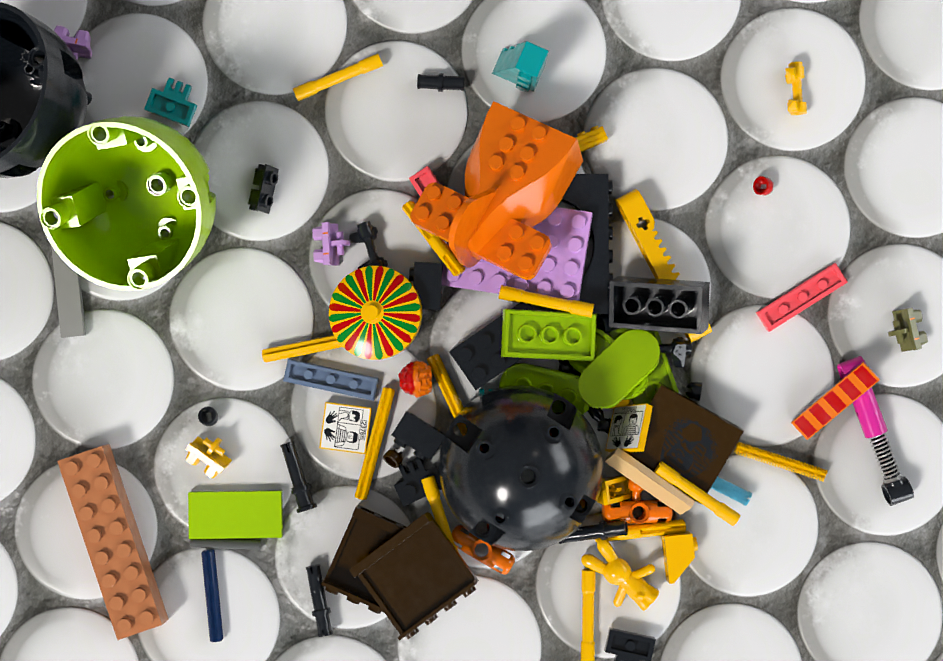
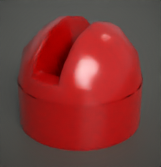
[753,176,774,196]

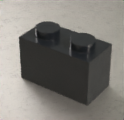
[409,262,443,311]
[392,410,445,461]

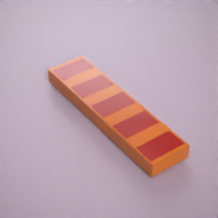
[791,361,880,440]

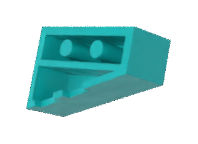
[492,41,549,92]

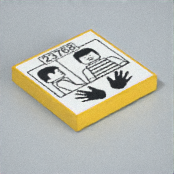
[319,402,372,454]
[605,403,653,453]

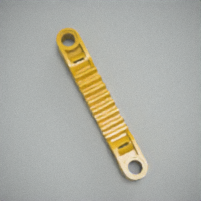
[615,189,712,343]

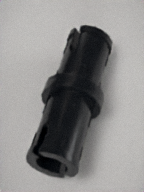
[417,73,465,92]

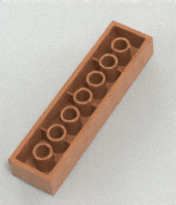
[57,444,169,640]

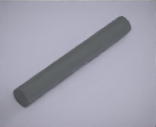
[190,539,261,550]

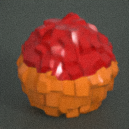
[398,361,432,398]

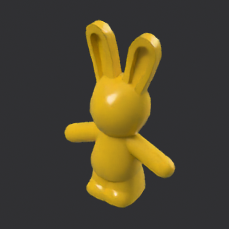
[581,538,659,610]

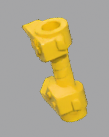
[785,62,807,115]

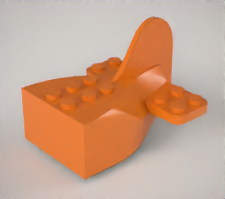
[410,101,583,280]

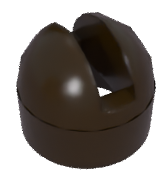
[383,447,404,468]

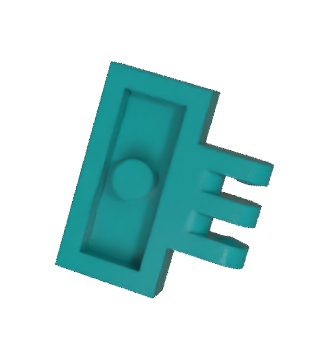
[144,78,197,127]

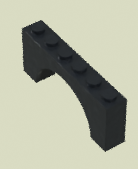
[552,174,613,315]

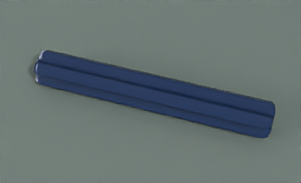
[201,549,223,642]

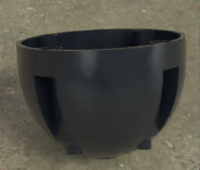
[0,2,92,178]
[439,385,604,551]

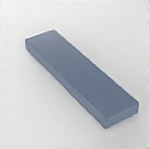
[283,359,379,401]

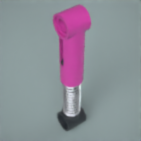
[837,356,914,506]

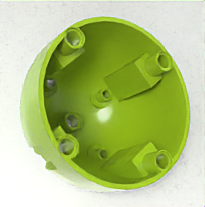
[37,116,216,291]

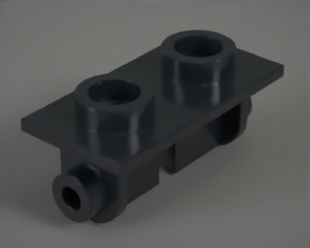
[248,164,279,214]

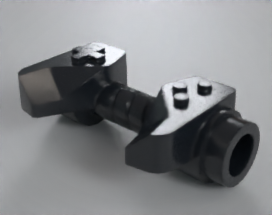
[349,221,388,269]
[659,337,692,368]

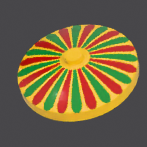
[329,266,422,360]

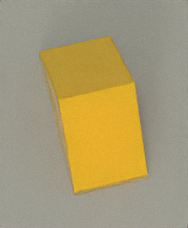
[597,475,632,505]

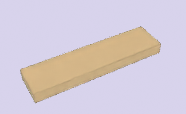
[604,448,695,515]

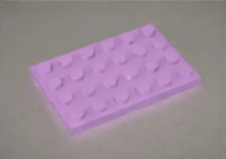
[442,195,593,301]

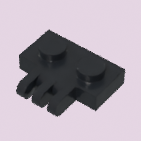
[394,457,441,507]
[604,627,656,661]

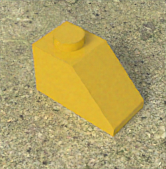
[661,531,698,584]

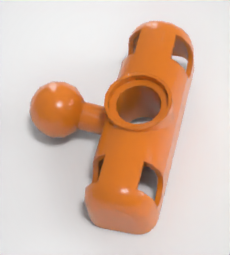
[602,479,673,524]
[451,516,515,575]

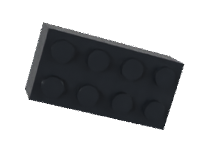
[609,276,710,334]
[449,302,535,390]

